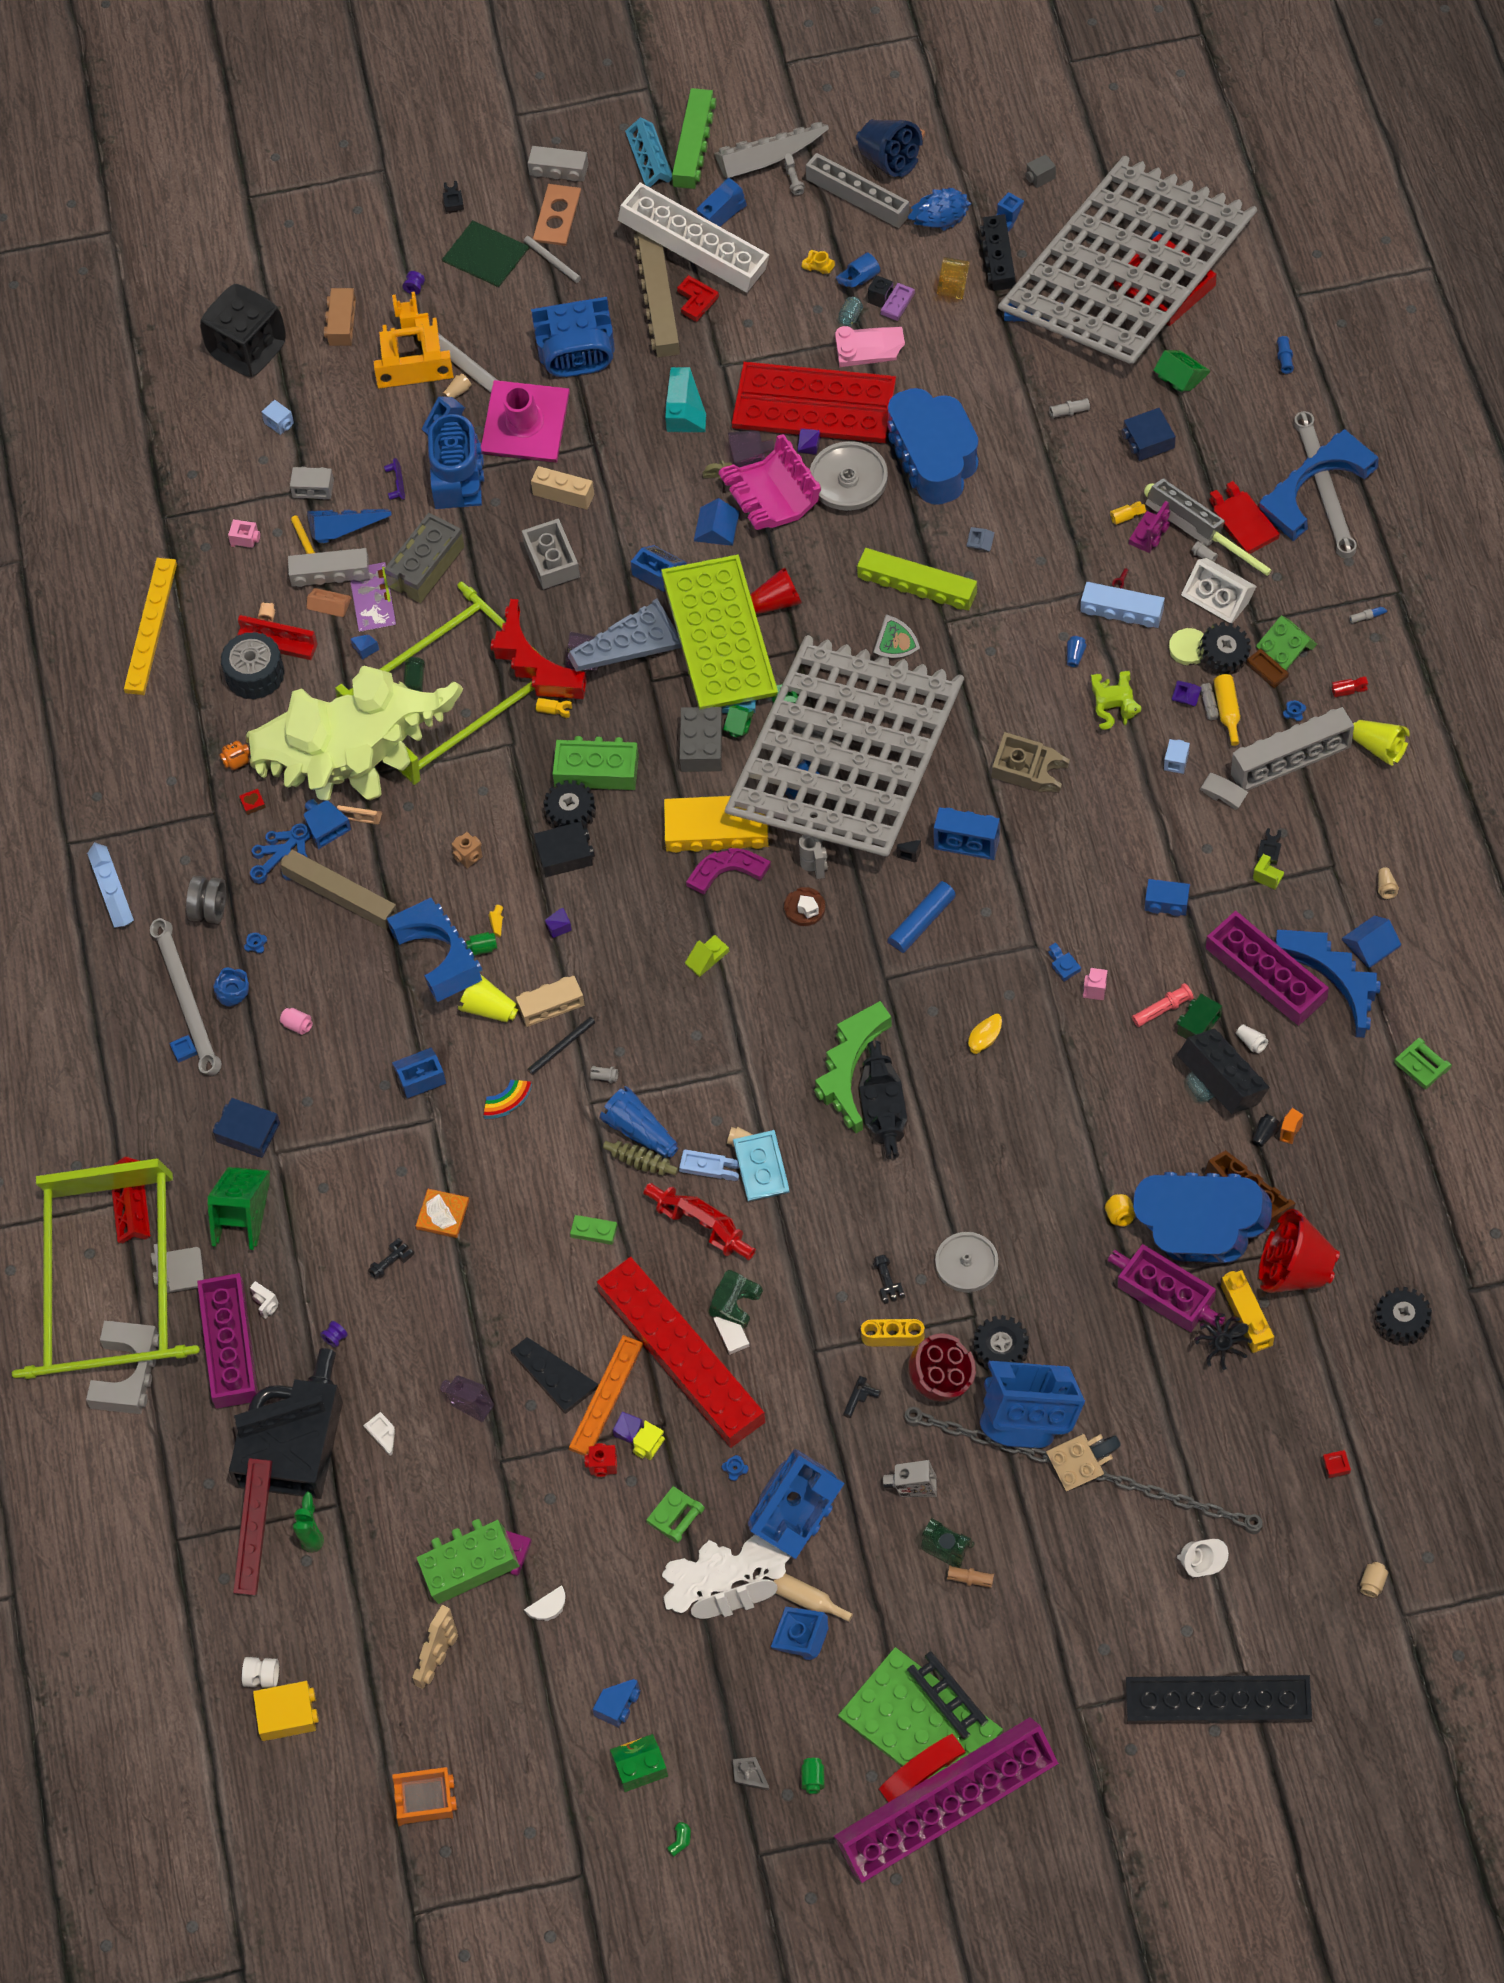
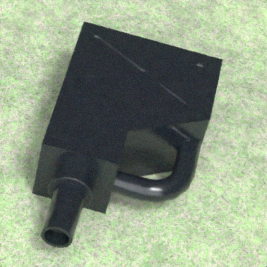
[229,1348,343,1499]

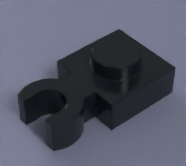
[443,181,464,212]
[1257,828,1282,865]

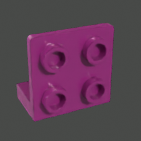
[1129,501,1171,553]

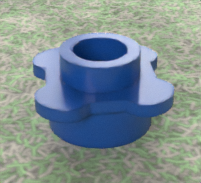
[1283,700,1306,721]
[244,933,267,953]
[722,1455,748,1481]

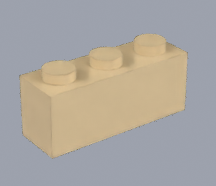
[531,466,594,510]
[516,976,585,1027]

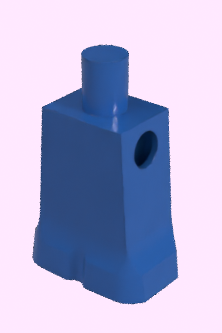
[696,178,747,227]

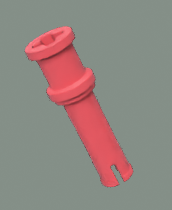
[1132,983,1194,1028]

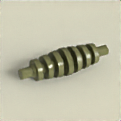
[603,1141,678,1176]

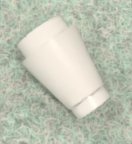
[1236,1025,1268,1053]

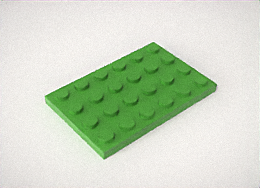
[838,1647,1003,1780]

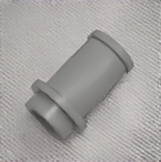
[1192,541,1218,562]
[590,1066,618,1083]

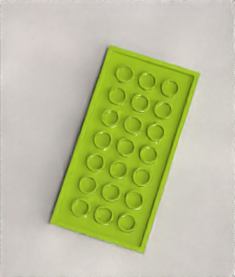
[661,555,778,710]

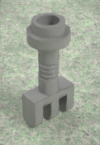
[785,153,805,195]

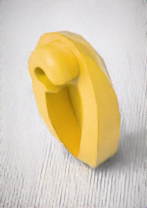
[968,1014,1002,1054]

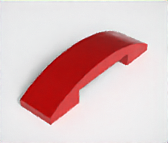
[879,1733,966,1803]

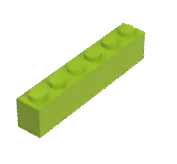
[857,548,977,611]

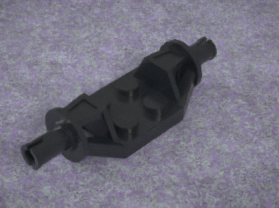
[859,1040,908,1159]

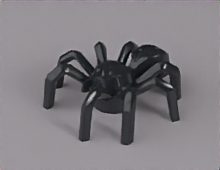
[1194,1313,1252,1370]

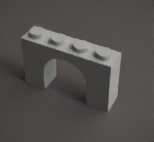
[86,1320,159,1414]

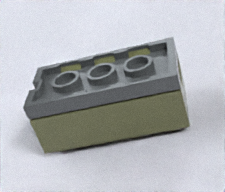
[384,513,464,603]

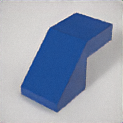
[997,192,1024,231]

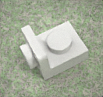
[250,1281,278,1319]

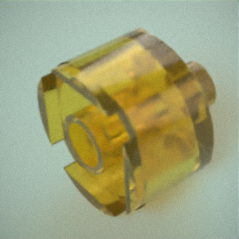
[937,257,970,299]

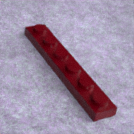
[233,1458,272,1595]

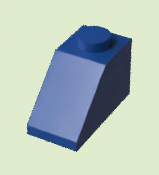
[422,397,465,434]

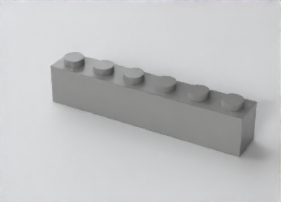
[806,153,910,228]

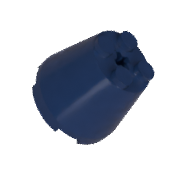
[856,119,923,177]

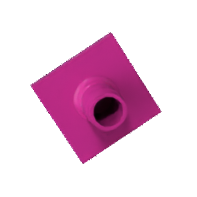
[481,380,570,463]

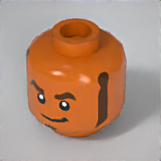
[220,741,251,770]

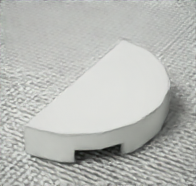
[524,1585,566,1621]

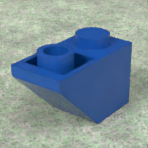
[593,1679,641,1728]

